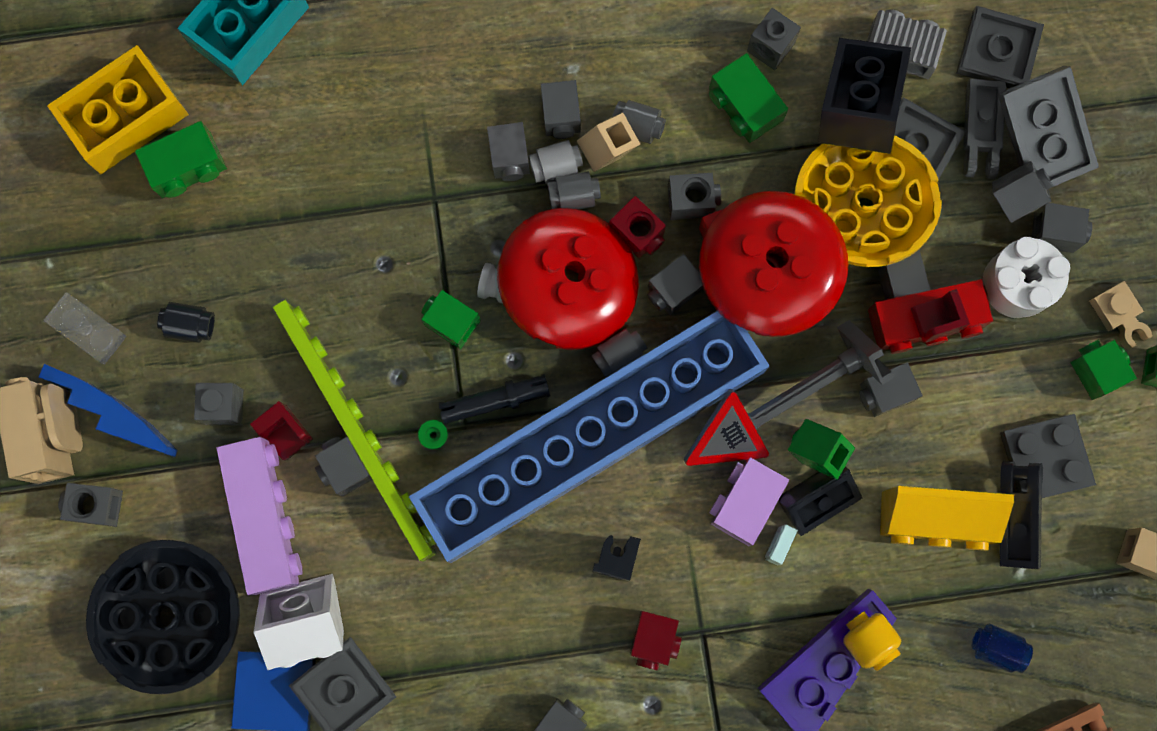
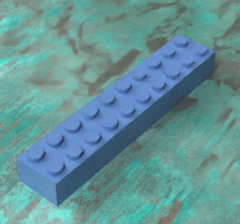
[409,311,769,563]

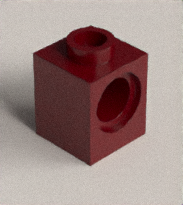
[609,196,666,259]

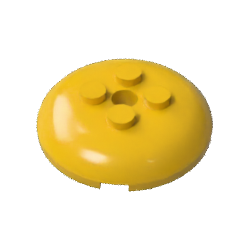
[795,135,942,267]

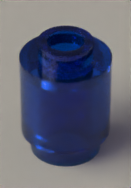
[971,624,1033,673]

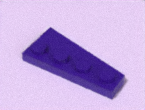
[757,589,897,731]

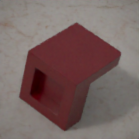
[911,289,970,343]
[250,401,313,461]

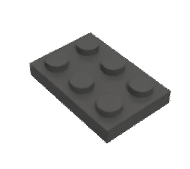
[998,65,1099,186]

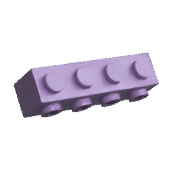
[216,437,302,595]

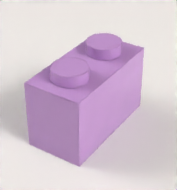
[709,457,789,546]

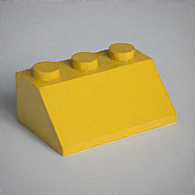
[880,486,1014,551]

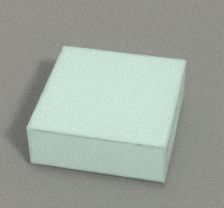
[765,524,798,565]

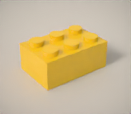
[47,45,189,174]

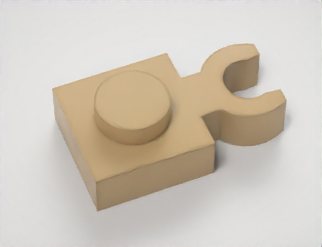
[1089,281,1152,350]

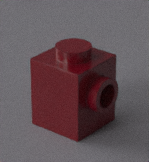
[630,611,682,670]

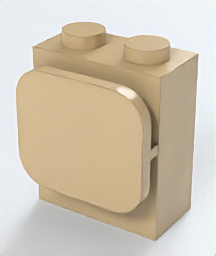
[0,377,83,484]

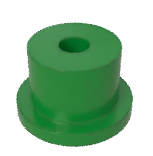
[418,420,448,450]

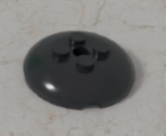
[86,540,240,694]

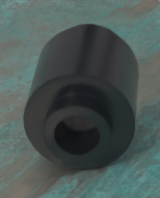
[157,302,215,343]

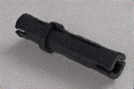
[439,374,551,425]

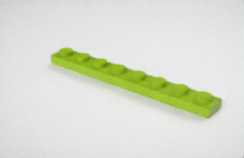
[273,300,436,562]

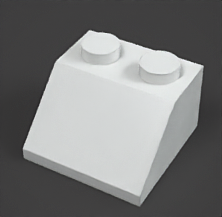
[254,574,344,670]

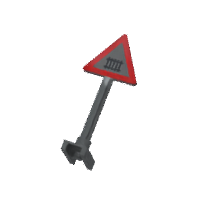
[684,320,894,466]

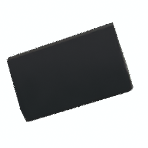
[778,467,863,536]

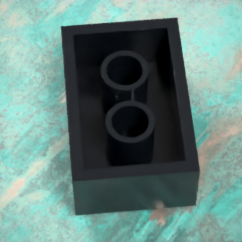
[818,37,911,154]

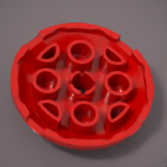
[699,191,848,337]
[497,208,639,350]

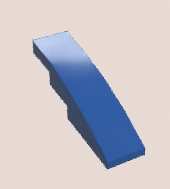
[39,364,178,457]

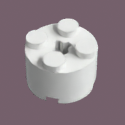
[983,237,1070,318]

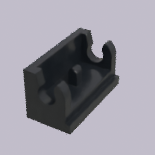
[592,535,641,582]

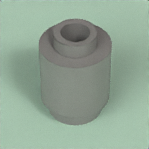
[528,140,583,184]

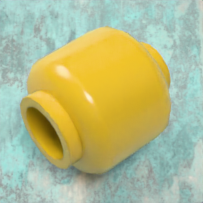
[843,611,901,671]

